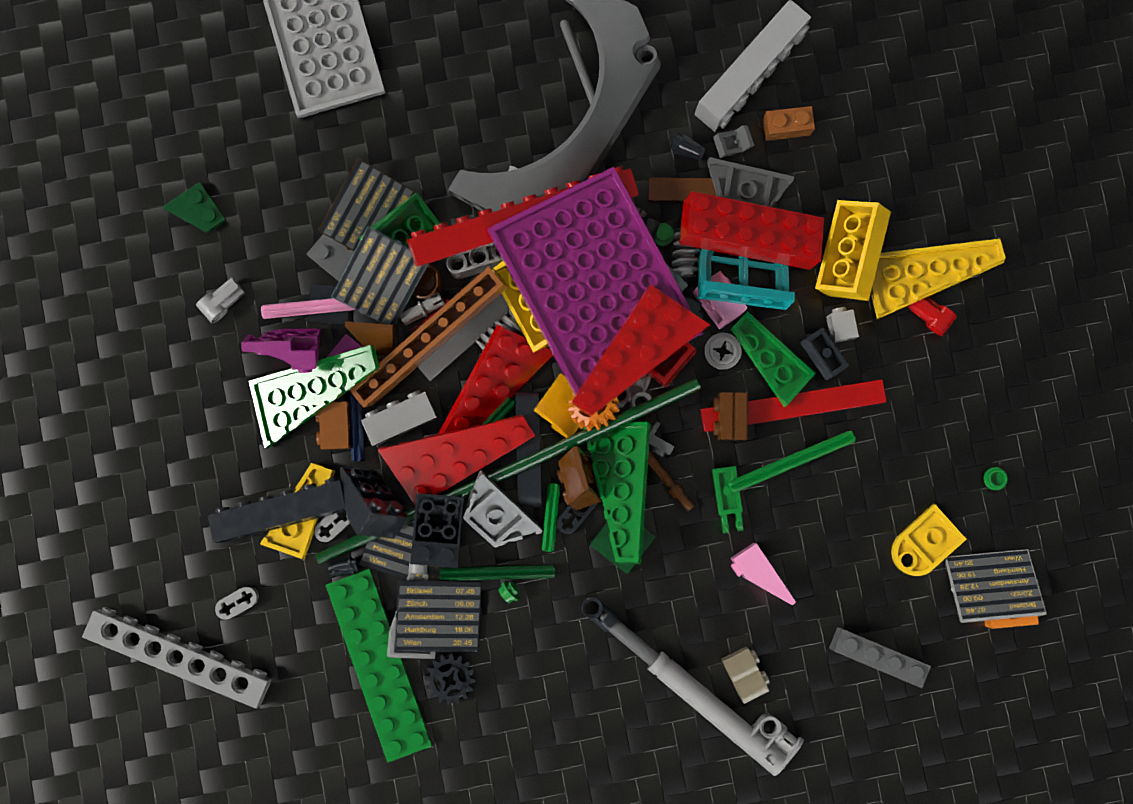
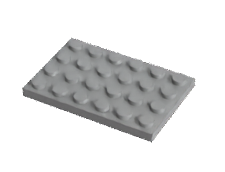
[263,0,385,119]

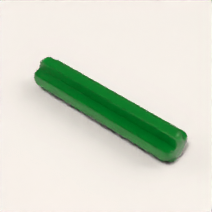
[542,483,560,552]

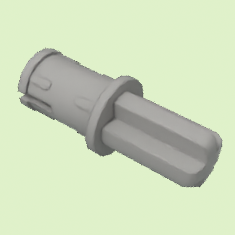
[400,292,445,325]

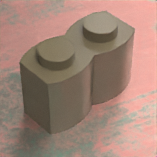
[721,647,770,703]

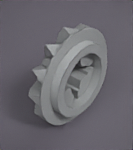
[705,333,741,369]

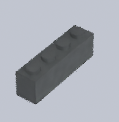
[829,627,931,688]

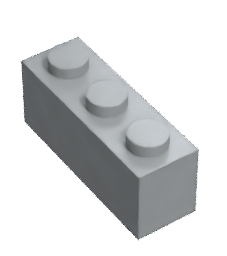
[361,390,438,447]

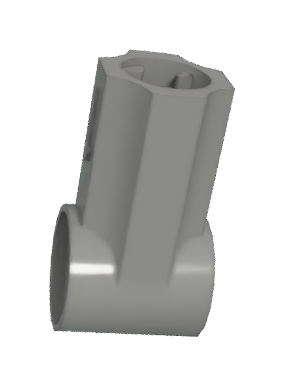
[196,278,246,323]

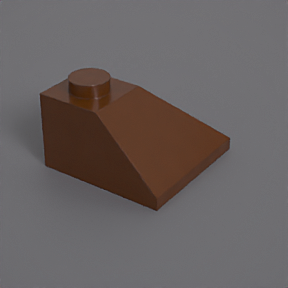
[345,321,398,361]

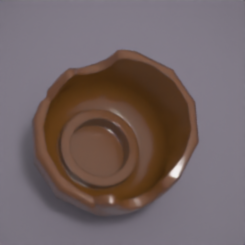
[412,264,443,299]

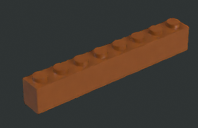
[350,267,509,408]

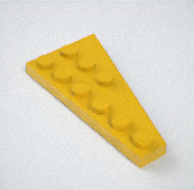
[871,239,1006,319]

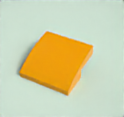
[534,373,579,438]

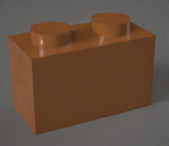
[762,106,815,141]
[315,401,351,450]

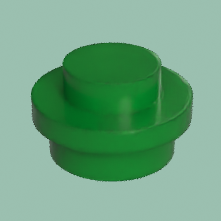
[654,223,674,246]
[984,467,1008,490]
[499,581,520,603]

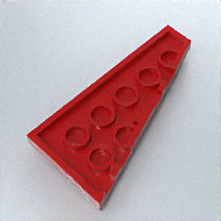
[571,284,710,417]
[438,324,553,434]
[378,415,535,506]

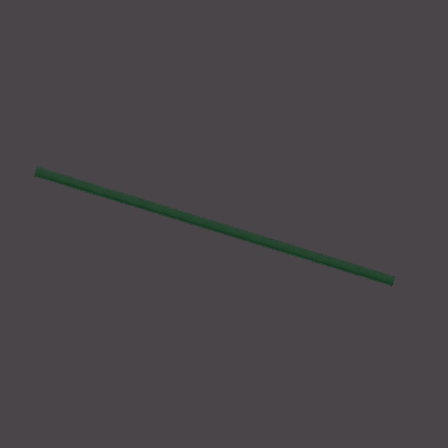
[315,379,701,564]

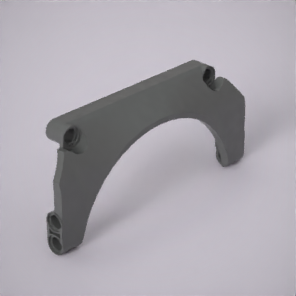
[448,0,661,212]

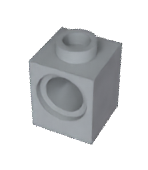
[826,307,859,343]

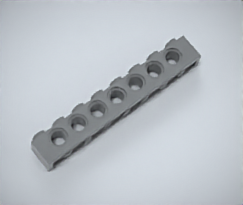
[82,607,272,708]

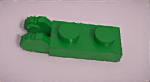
[712,466,743,533]

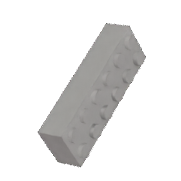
[694,0,811,132]

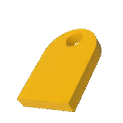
[891,504,966,576]

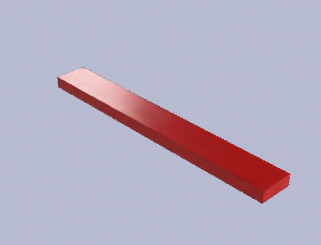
[700,380,886,432]

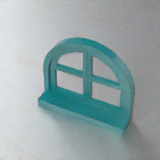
[698,249,795,310]

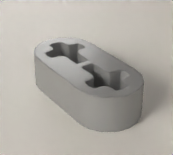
[314,513,350,542]
[215,586,259,620]

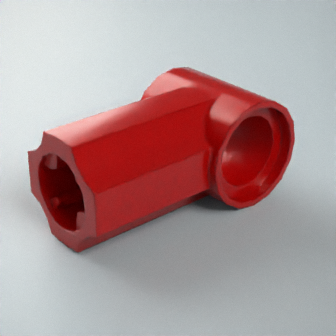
[907,297,957,336]

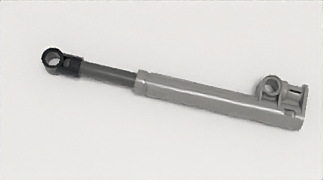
[581,596,804,776]

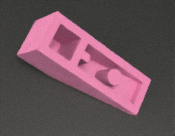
[731,543,796,605]

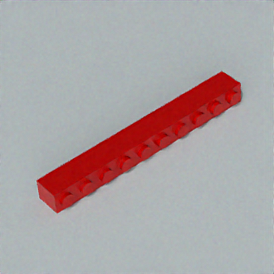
[407,166,639,267]

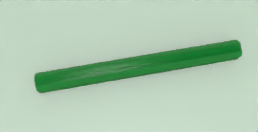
[728,431,856,493]

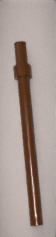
[613,412,695,511]

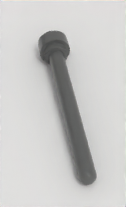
[560,20,595,105]

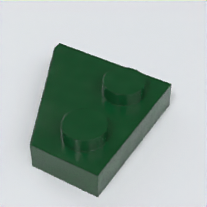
[163,182,227,233]

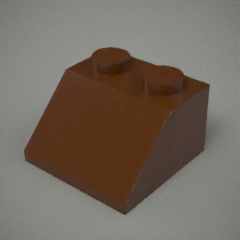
[557,446,602,510]

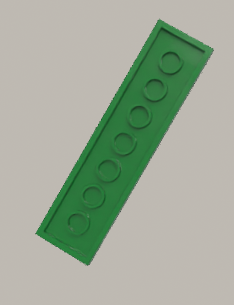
[326,569,432,763]

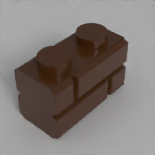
[713,392,748,441]

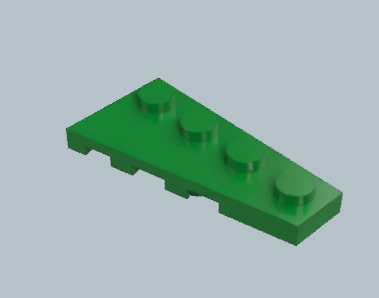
[731,311,815,408]

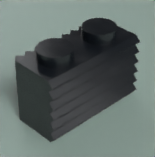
[800,328,849,380]

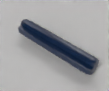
[349,394,365,462]

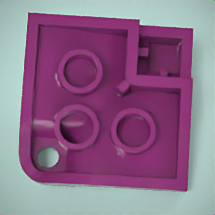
[242,328,322,373]

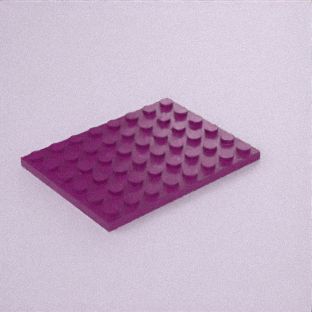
[488,167,703,396]

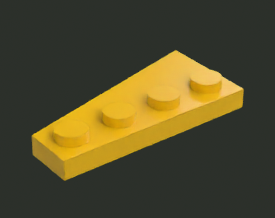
[260,463,335,559]

